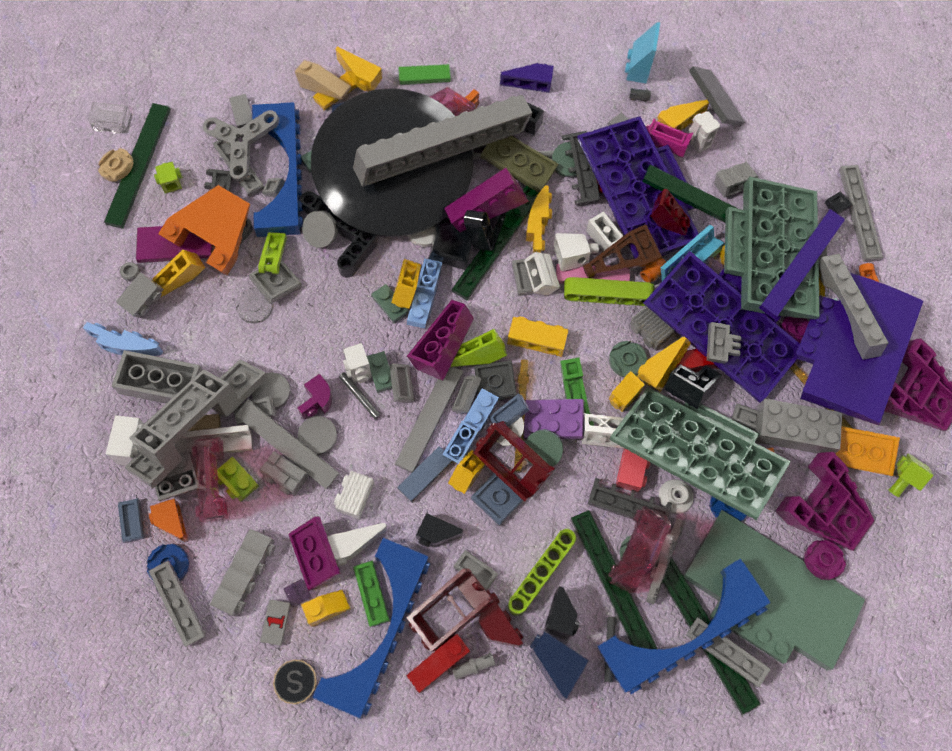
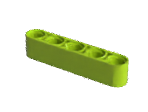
[564,277,654,306]
[508,529,576,616]

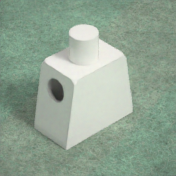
[554,233,599,271]

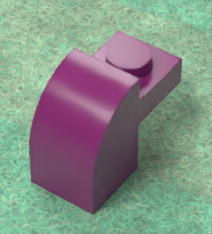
[297,373,332,419]

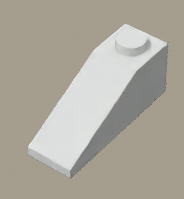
[327,523,387,566]

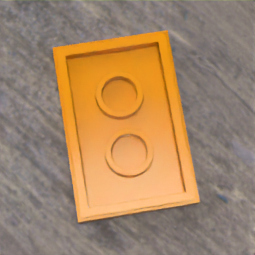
[835,426,900,476]

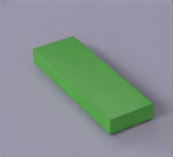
[399,64,451,85]
[353,560,390,627]

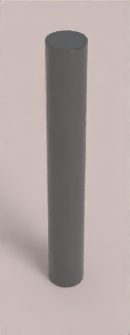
[339,372,381,419]
[604,617,616,683]

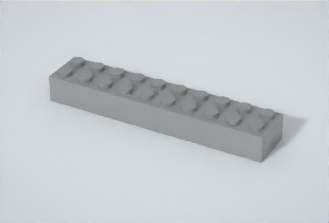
[353,95,532,187]

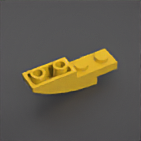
[526,185,552,253]

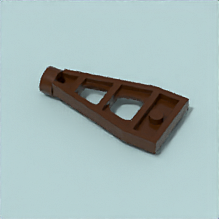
[583,225,662,278]

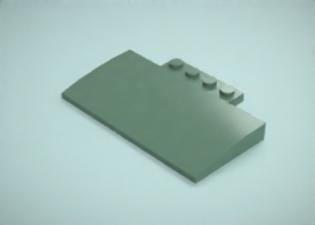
[724,177,819,319]
[609,387,791,521]
[683,510,865,671]

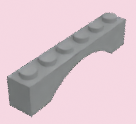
[818,254,888,360]

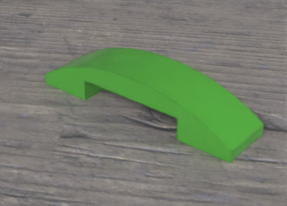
[560,357,594,431]

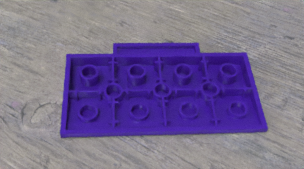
[577,116,699,259]
[643,251,800,403]
[795,273,923,426]

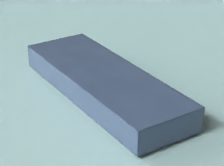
[397,446,453,502]

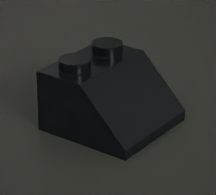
[543,586,580,640]

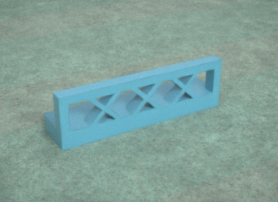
[660,225,725,281]

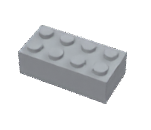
[112,350,202,403]
[755,398,842,454]

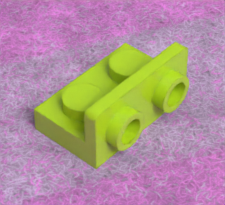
[212,456,259,502]

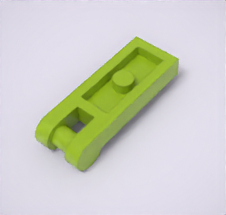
[258,232,287,274]

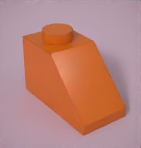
[149,499,188,542]

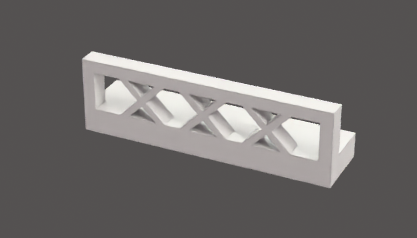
[581,414,624,448]
[174,425,253,457]

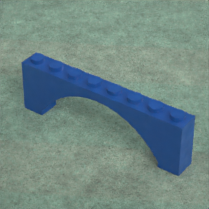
[252,102,303,237]
[312,538,431,719]
[597,558,771,695]

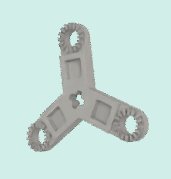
[203,110,280,182]
[646,518,685,605]

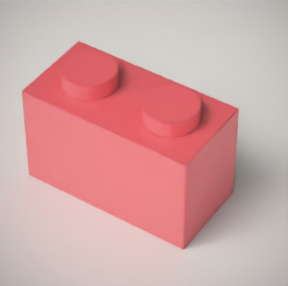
[616,448,651,492]

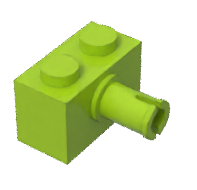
[888,453,934,498]

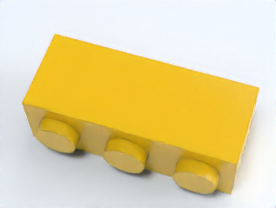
[507,317,568,357]

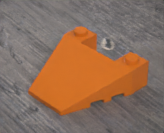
[158,185,250,276]

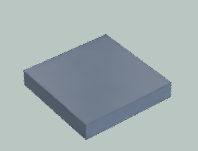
[470,473,523,526]

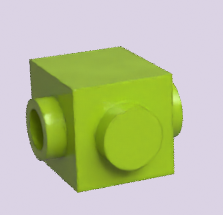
[154,161,182,194]

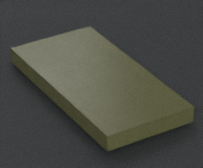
[480,136,559,193]

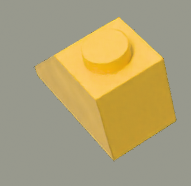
[609,371,645,412]
[448,450,485,494]
[301,590,350,627]

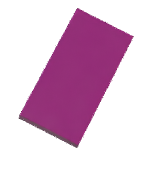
[136,226,212,263]

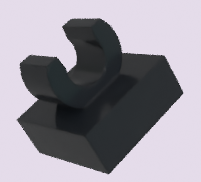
[825,191,852,215]

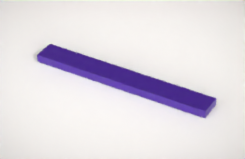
[759,209,845,319]

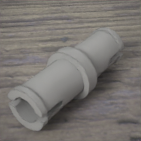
[451,652,496,681]

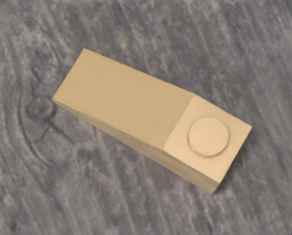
[295,60,351,100]

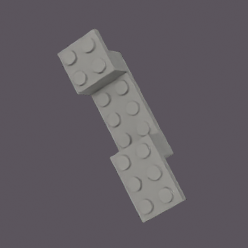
[124,359,268,489]

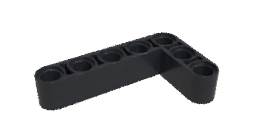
[464,177,516,251]
[300,191,377,278]

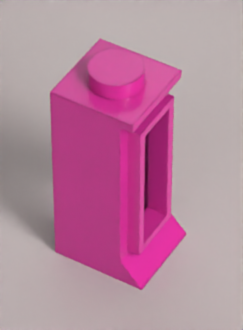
[646,119,693,157]

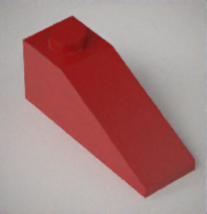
[406,634,470,693]

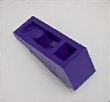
[500,63,554,93]

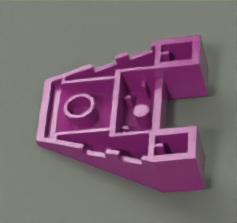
[885,338,952,431]
[775,452,875,551]

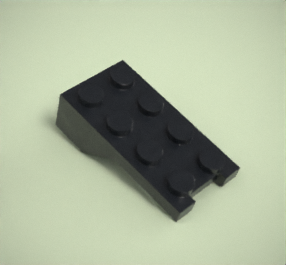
[428,217,472,269]

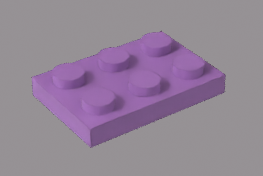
[524,399,584,439]

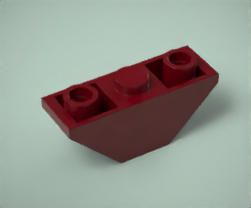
[651,189,690,235]
[478,590,524,648]

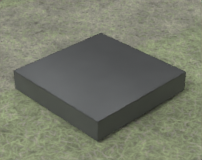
[474,360,517,400]

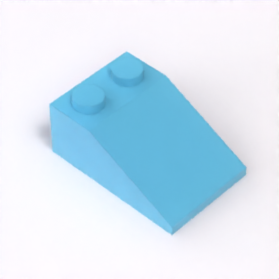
[625,22,660,84]

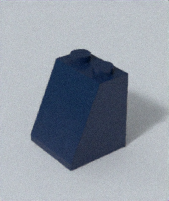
[529,631,589,701]

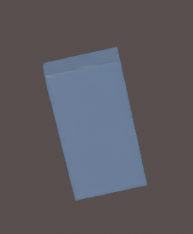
[489,393,530,427]
[118,498,145,543]

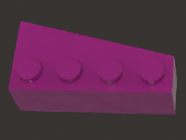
[445,168,529,232]
[407,300,474,381]

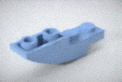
[407,259,442,328]
[83,322,163,356]
[442,388,499,464]

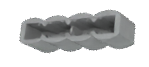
[210,529,275,617]

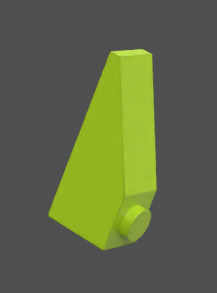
[450,329,507,367]

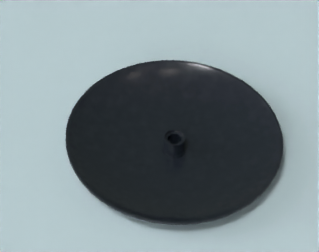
[311,88,473,237]

